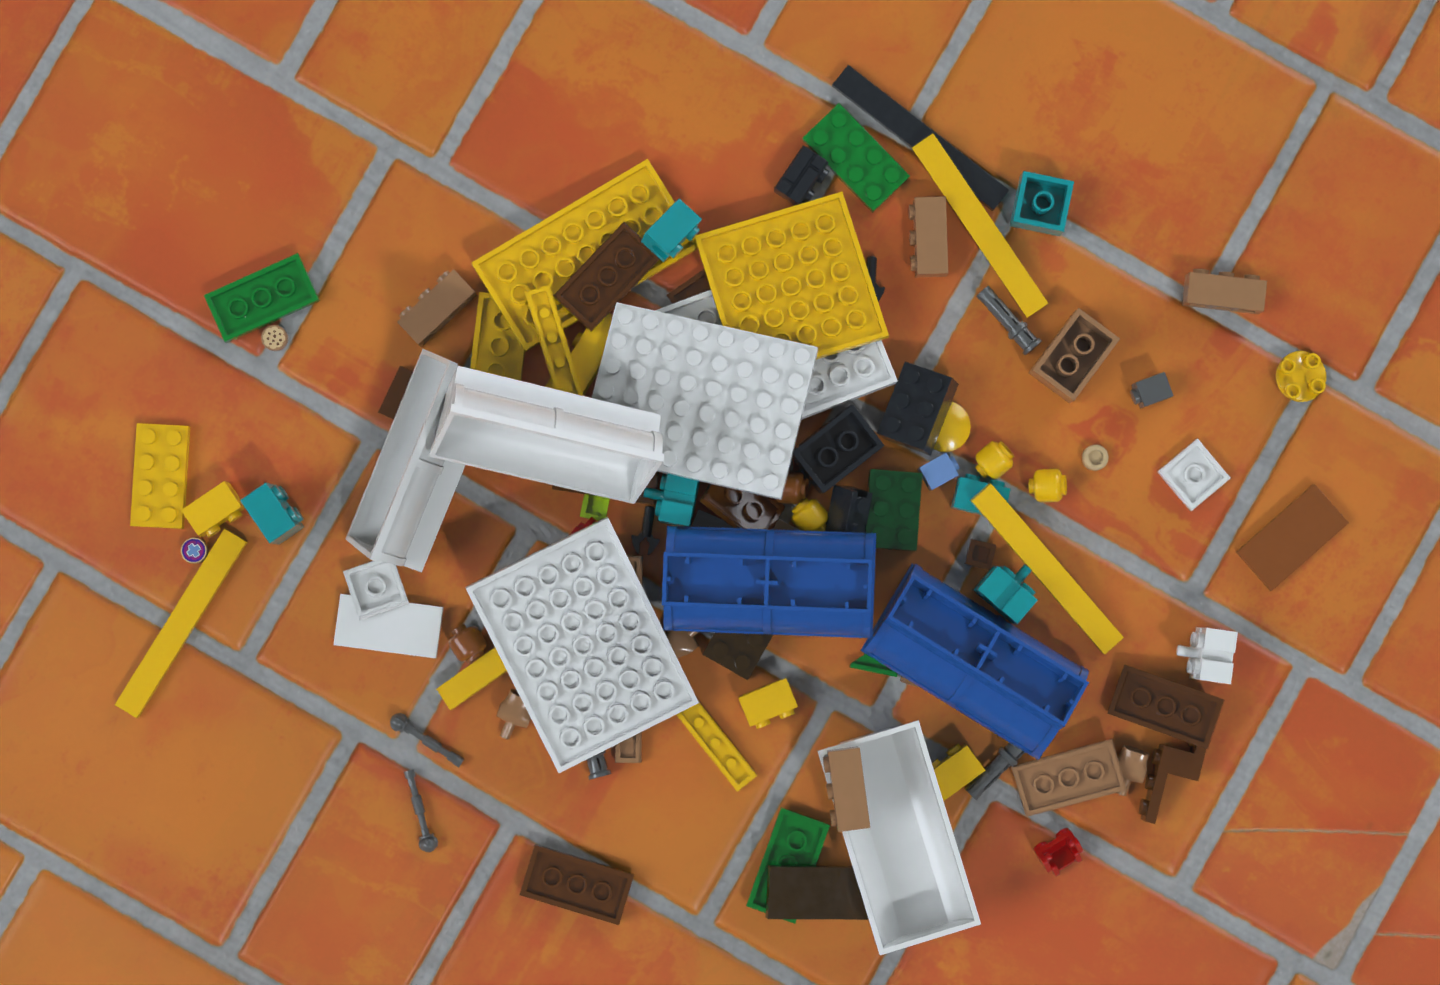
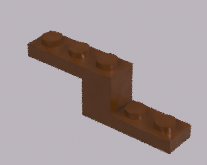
[1139,743,1206,824]

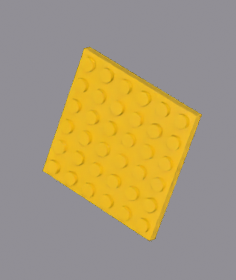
[695,192,889,360]

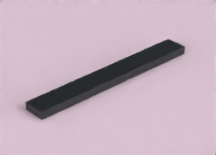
[832,65,1009,211]

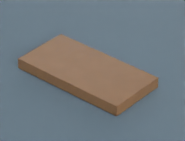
[1011,739,1127,817]

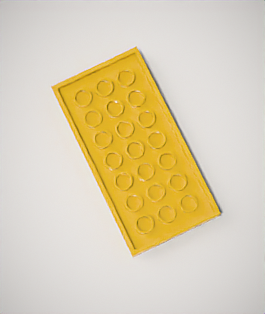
[471,159,698,352]

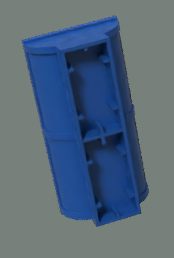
[662,526,876,638]
[860,563,1089,760]

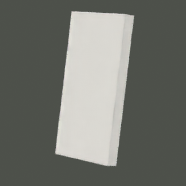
[333,594,444,658]

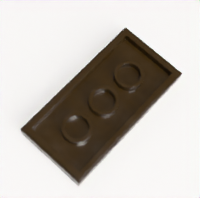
[765,865,868,920]

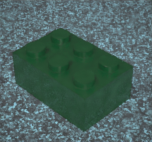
[865,469,923,551]

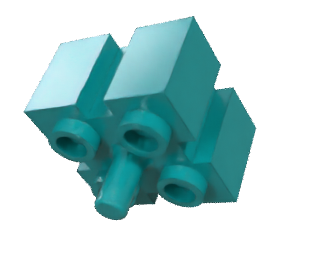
[643,474,700,527]
[972,564,1038,624]

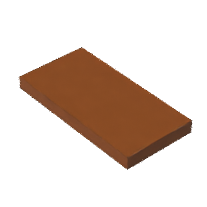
[1236,484,1349,591]

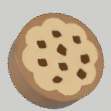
[261,325,288,351]

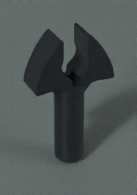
[866,256,885,302]
[631,506,660,555]

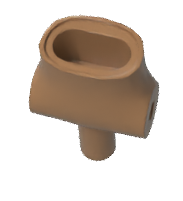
[665,631,699,659]
[496,689,531,739]
[1117,745,1149,796]

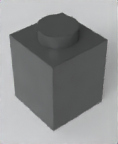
[1130,372,1174,409]

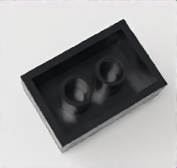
[877,362,959,456]
[792,405,885,494]

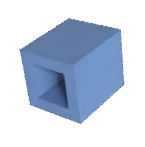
[917,453,960,491]

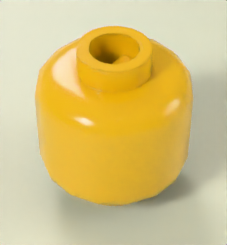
[975,441,1014,479]
[1029,469,1067,503]
[791,498,828,531]

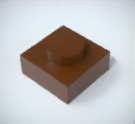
[964,539,996,570]

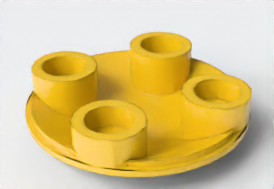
[1276,351,1326,402]
[934,402,971,452]

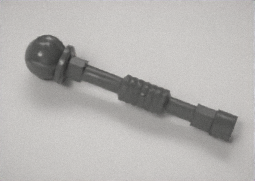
[390,713,464,768]
[404,769,438,852]

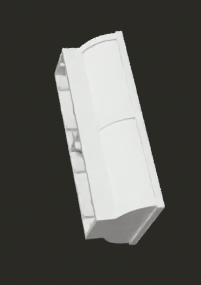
[345,349,465,572]
[429,366,664,504]
[817,720,981,955]

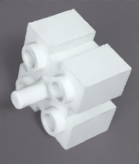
[1176,627,1238,684]

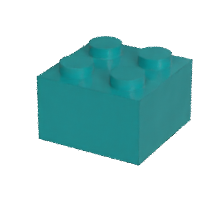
[1010,171,1074,236]
[240,483,304,545]

